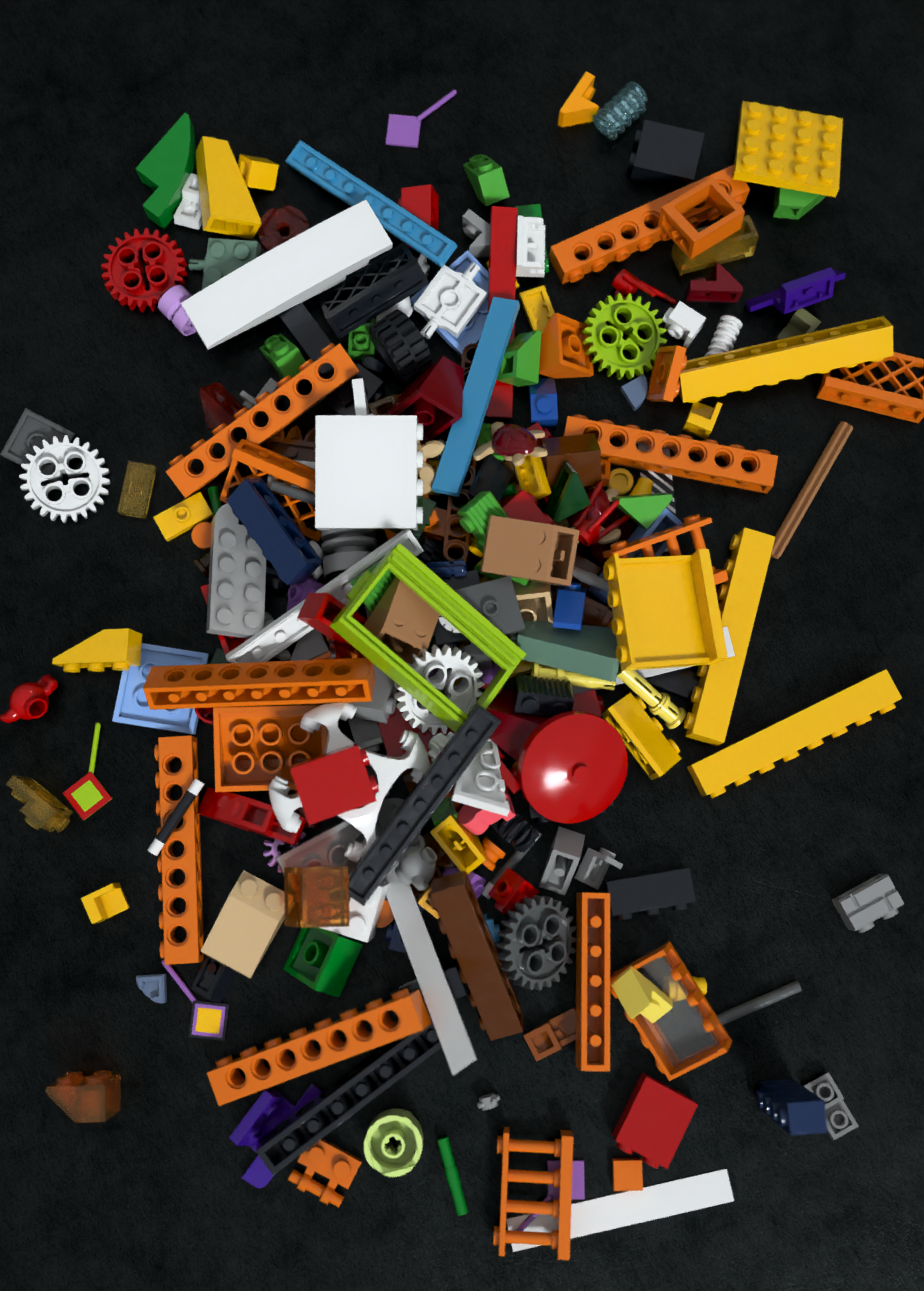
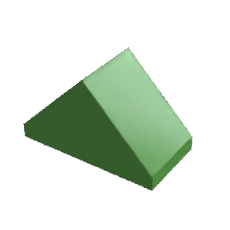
[612,493,673,529]

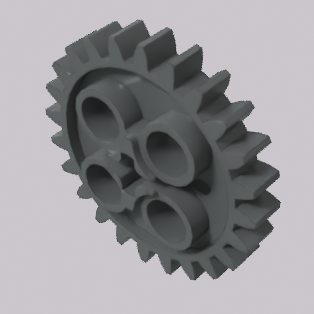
[496,895,577,990]

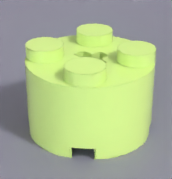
[364,1109,423,1177]

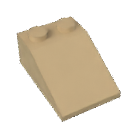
[201,870,293,979]

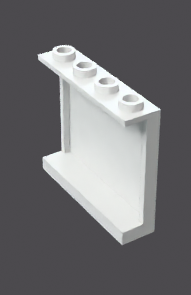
[315,415,423,530]

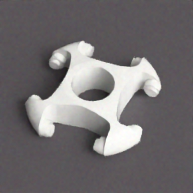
[268,702,431,863]

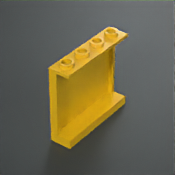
[603,549,728,671]

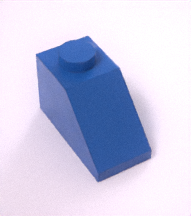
[528,378,558,430]
[553,582,587,630]

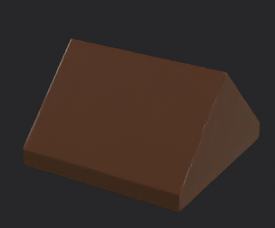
[541,433,602,492]

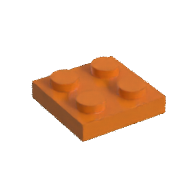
[645,345,687,402]

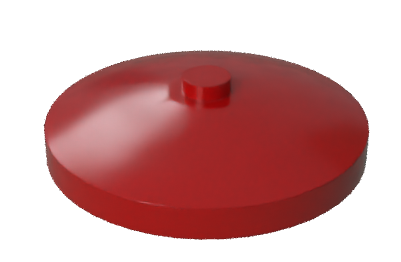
[518,711,628,823]

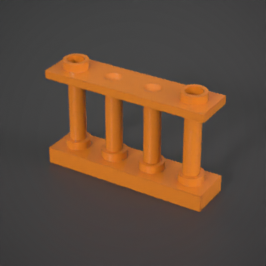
[602,514,729,585]
[493,1127,573,1260]

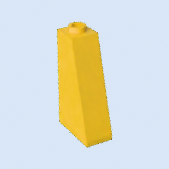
[195,136,261,239]

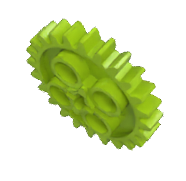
[582,293,667,380]

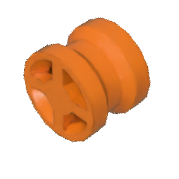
[481,837,506,871]

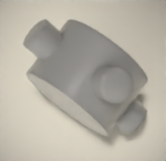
[477,1093,500,1110]

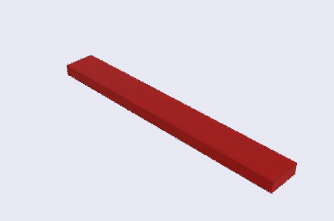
[485,206,518,419]

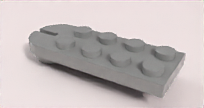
[206,503,266,639]
[275,798,421,909]

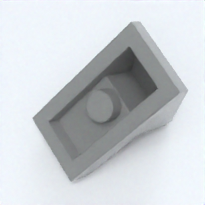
[462,209,490,258]

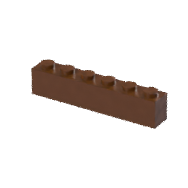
[428,870,524,1041]

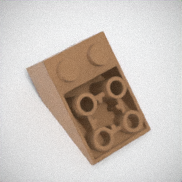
[480,515,580,586]
[363,577,440,664]

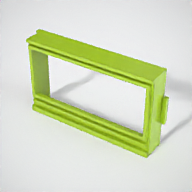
[329,543,526,732]

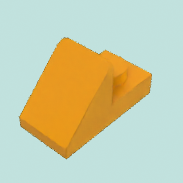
[558,71,599,127]

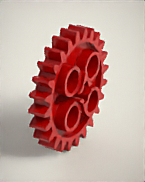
[101,228,188,312]

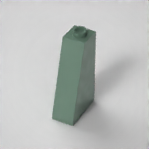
[510,620,619,682]

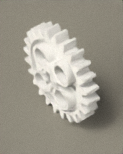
[19,435,110,523]
[394,644,485,735]

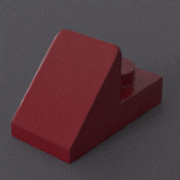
[686,262,743,303]

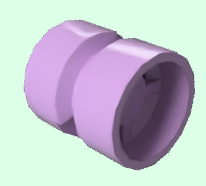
[158,285,196,336]

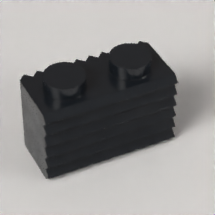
[512,674,575,718]

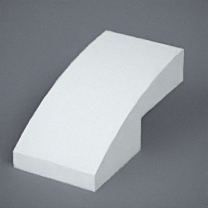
[174,173,202,230]

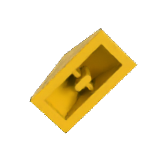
[430,814,487,875]

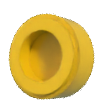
[607,468,634,496]

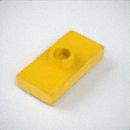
[519,285,555,334]
[514,454,551,501]
[153,492,213,542]

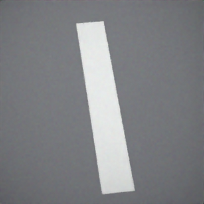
[383,860,477,1076]
[506,1169,734,1252]

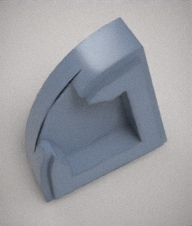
[620,374,648,411]
[136,973,167,1003]

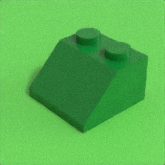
[283,917,363,998]

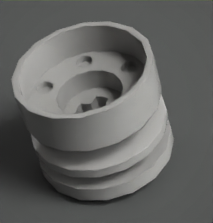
[321,529,378,580]

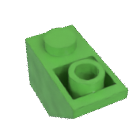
[463,154,510,206]
[773,187,826,219]
[497,330,542,387]
[260,333,306,379]

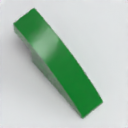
[135,113,196,229]

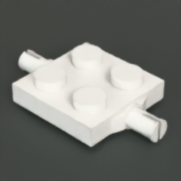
[414,262,487,339]

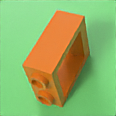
[658,177,745,259]

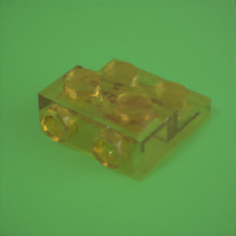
[6,775,73,833]

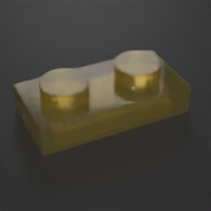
[117,461,157,519]

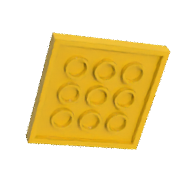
[733,101,843,197]

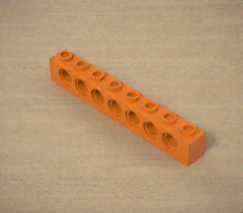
[549,165,750,284]
[165,343,360,498]
[563,415,778,494]
[143,658,376,710]
[154,735,204,965]
[207,988,432,1106]

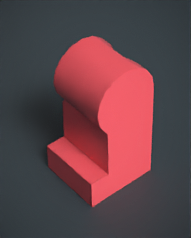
[457,791,516,835]

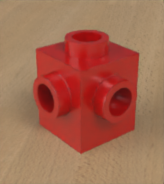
[488,867,540,916]

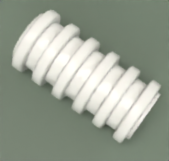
[705,315,742,356]

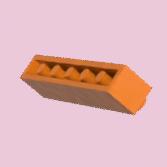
[576,892,610,1071]

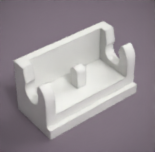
[516,215,545,277]

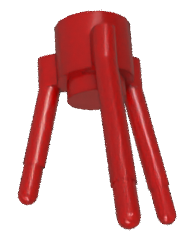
[612,269,676,304]
[573,481,629,547]

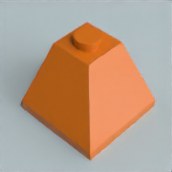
[539,313,594,378]

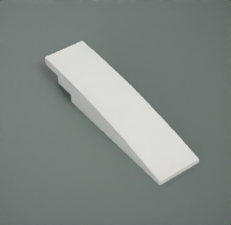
[181,200,393,350]

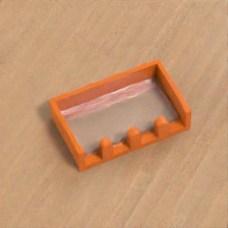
[610,941,732,1081]

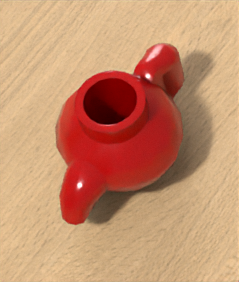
[0,675,58,723]

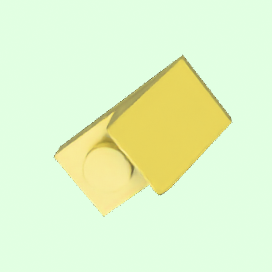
[611,966,673,1023]

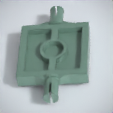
[189,238,261,290]

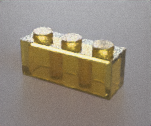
[672,215,759,275]

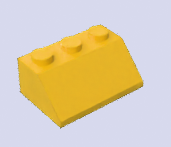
[602,692,682,780]

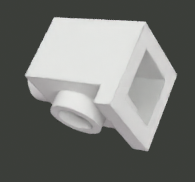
[662,301,706,348]

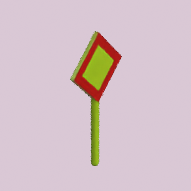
[63,722,113,820]

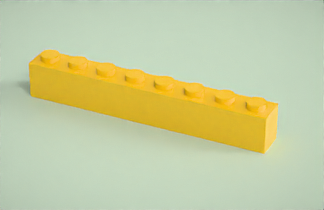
[678,316,893,403]
[684,527,775,746]
[687,669,902,798]

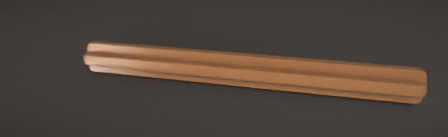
[771,421,853,559]

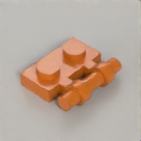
[288,1138,362,1208]

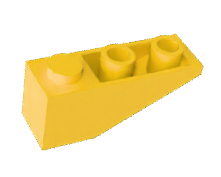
[52,628,142,673]

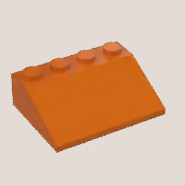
[213,705,328,792]

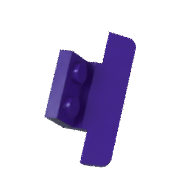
[745,267,846,314]
[229,1084,322,1188]

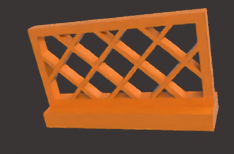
[817,352,924,424]
[219,439,321,542]

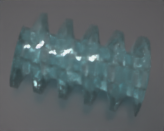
[593,82,647,140]

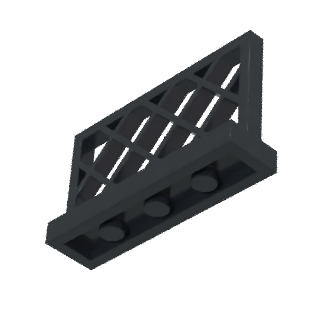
[316,242,430,339]

